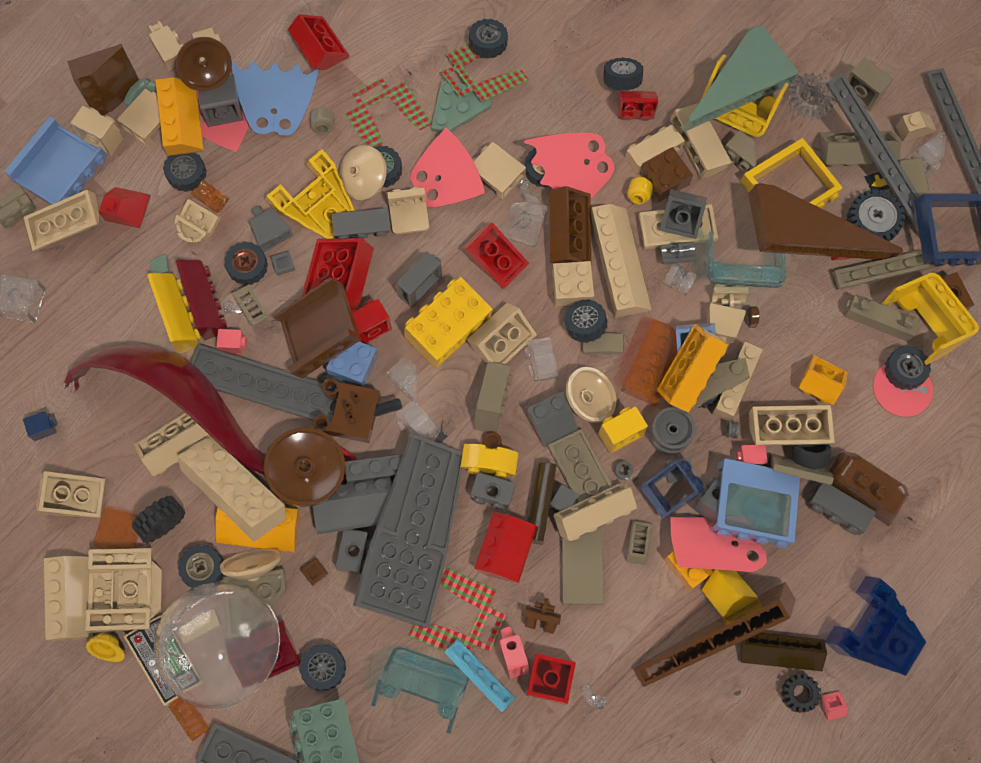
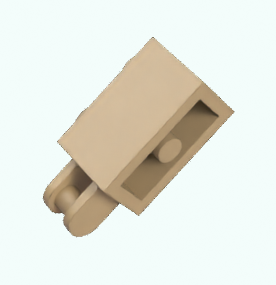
[148,21,183,71]

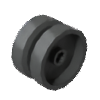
[649,407,695,455]

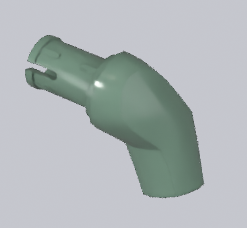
[123,78,157,106]

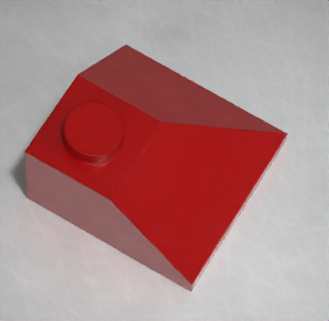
[99,187,151,228]

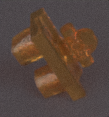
[191,180,229,213]

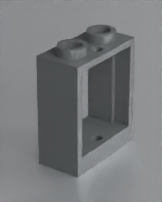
[396,252,442,308]

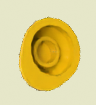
[86,632,125,662]

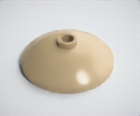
[339,145,386,201]
[566,367,617,423]
[220,548,281,581]

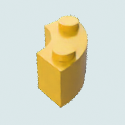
[460,444,519,479]

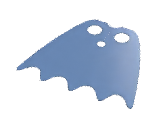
[232,61,319,136]

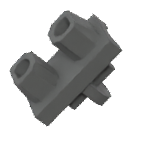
[660,242,697,265]

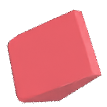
[821,691,848,721]

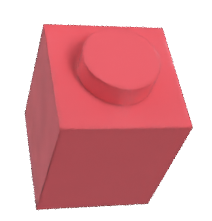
[217,329,247,354]
[736,445,767,467]

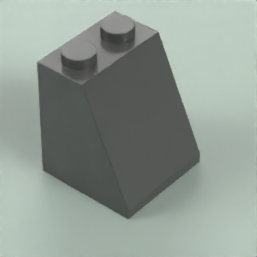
[199,74,244,127]

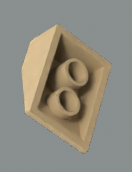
[35,471,105,518]

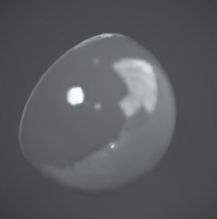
[154,582,280,709]

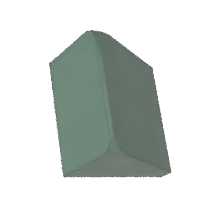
[150,254,171,273]

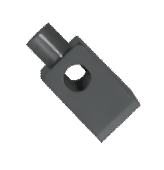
[250,206,293,252]

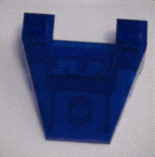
[825,576,926,676]

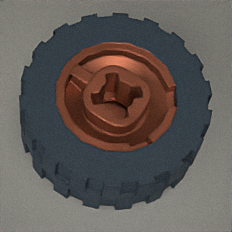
[224,242,268,285]

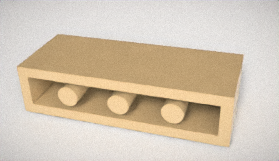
[670,103,732,179]

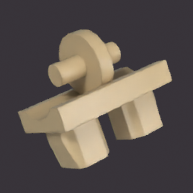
[711,282,749,308]

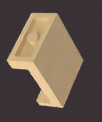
[117,89,161,147]
[472,142,526,200]

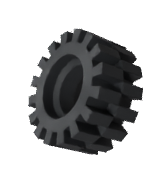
[781,674,822,713]

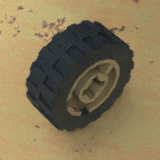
[178,545,224,591]

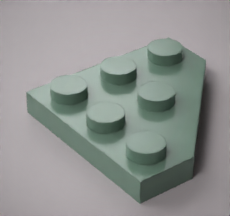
[431,81,493,133]

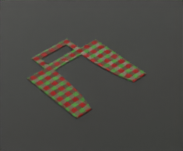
[441,44,529,102]

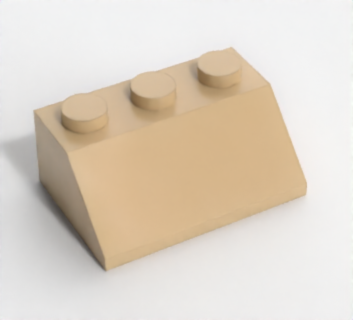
[467,303,537,365]

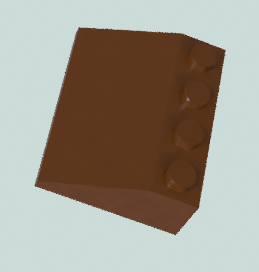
[67,44,140,116]

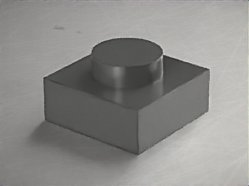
[271,251,295,276]

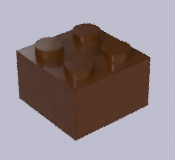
[640,147,693,202]

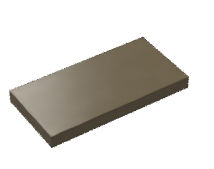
[547,428,613,503]
[562,525,603,605]

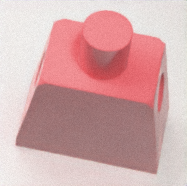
[499,627,529,679]

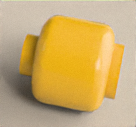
[627,177,653,205]

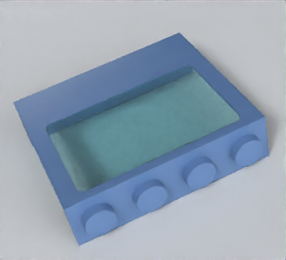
[711,458,800,548]

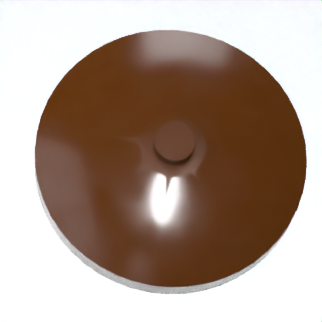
[264,427,345,507]

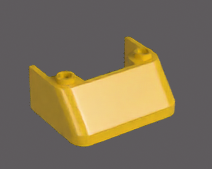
[699,54,789,137]
[882,273,979,365]

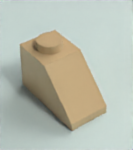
[896,111,937,142]

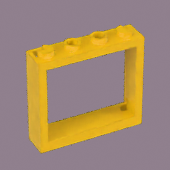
[741,138,843,208]

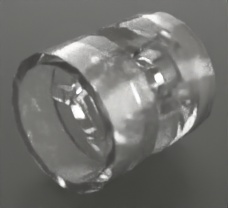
[663,262,698,295]

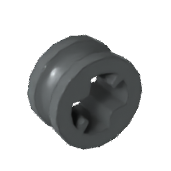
[726,421,739,439]
[615,461,633,480]

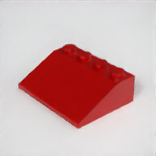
[302,238,374,311]

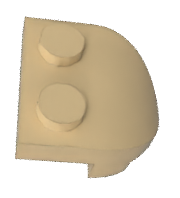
[175,199,221,242]

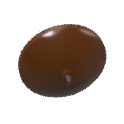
[176,37,232,91]

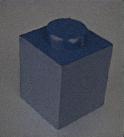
[23,411,57,441]

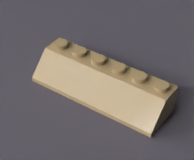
[591,204,652,318]

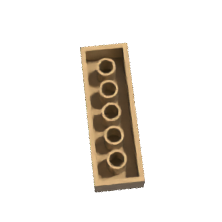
[178,435,286,542]

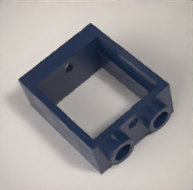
[640,458,705,519]

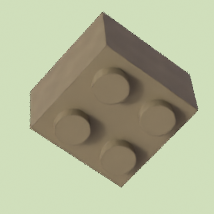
[847,57,893,111]

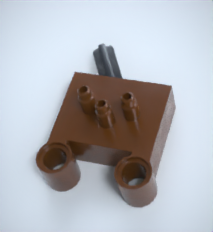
[312,378,402,443]

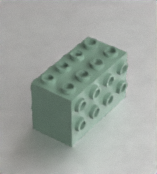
[289,699,359,763]

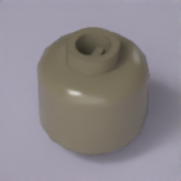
[311,107,334,134]

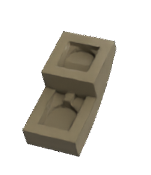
[583,333,624,355]

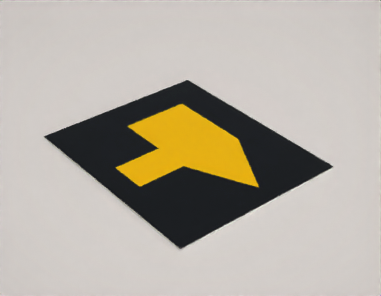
[864,171,890,192]

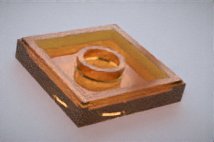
[92,507,139,549]

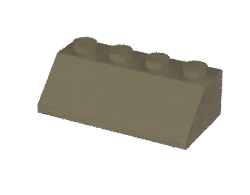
[819,131,901,167]

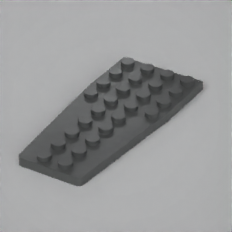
[353,435,463,628]

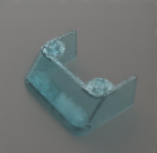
[704,231,786,288]
[371,647,469,734]

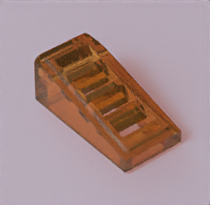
[168,694,210,742]

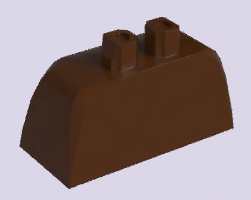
[830,452,909,526]

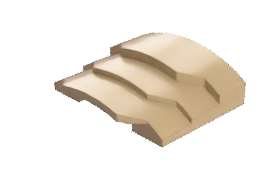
[85,548,162,633]

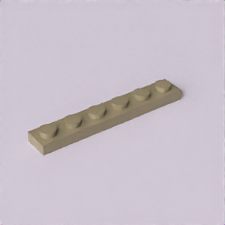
[833,246,946,290]

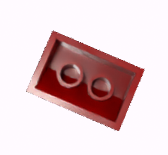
[288,14,350,70]
[474,512,537,583]

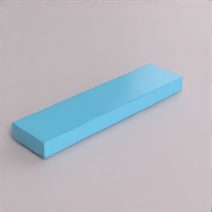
[444,639,515,712]

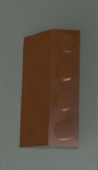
[549,186,592,265]

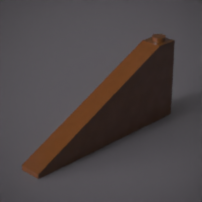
[748,183,903,260]
[634,582,796,687]

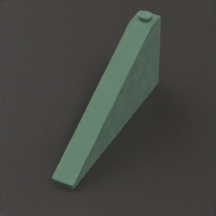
[682,25,799,132]

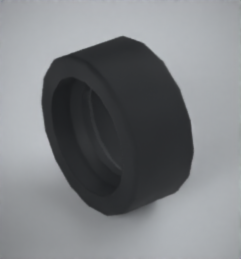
[792,444,832,469]

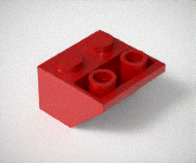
[618,91,658,121]

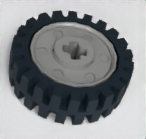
[846,189,905,242]

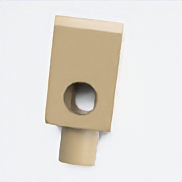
[707,303,746,343]

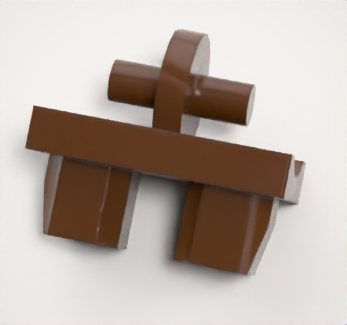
[524,598,561,634]

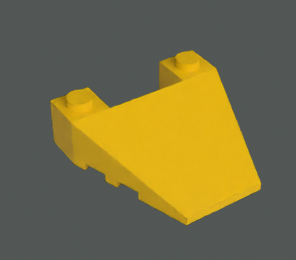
[265,149,355,239]

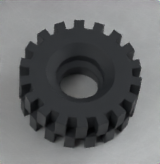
[131,495,186,544]

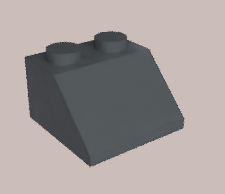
[660,189,707,239]
[527,392,578,447]

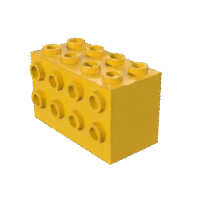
[404,277,493,369]

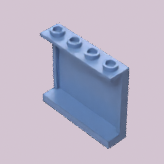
[4,116,107,205]

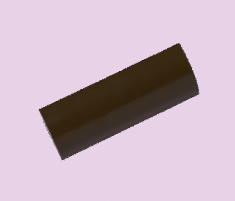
[527,463,557,545]
[740,632,827,671]

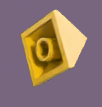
[702,569,758,619]

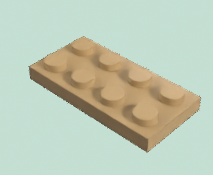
[639,204,718,249]

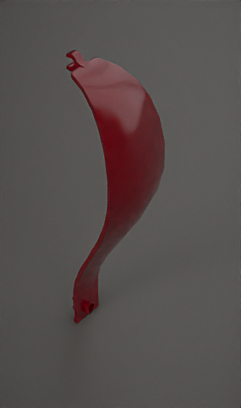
[62,344,266,475]

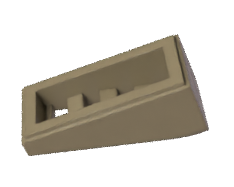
[232,285,269,326]
[627,520,652,565]

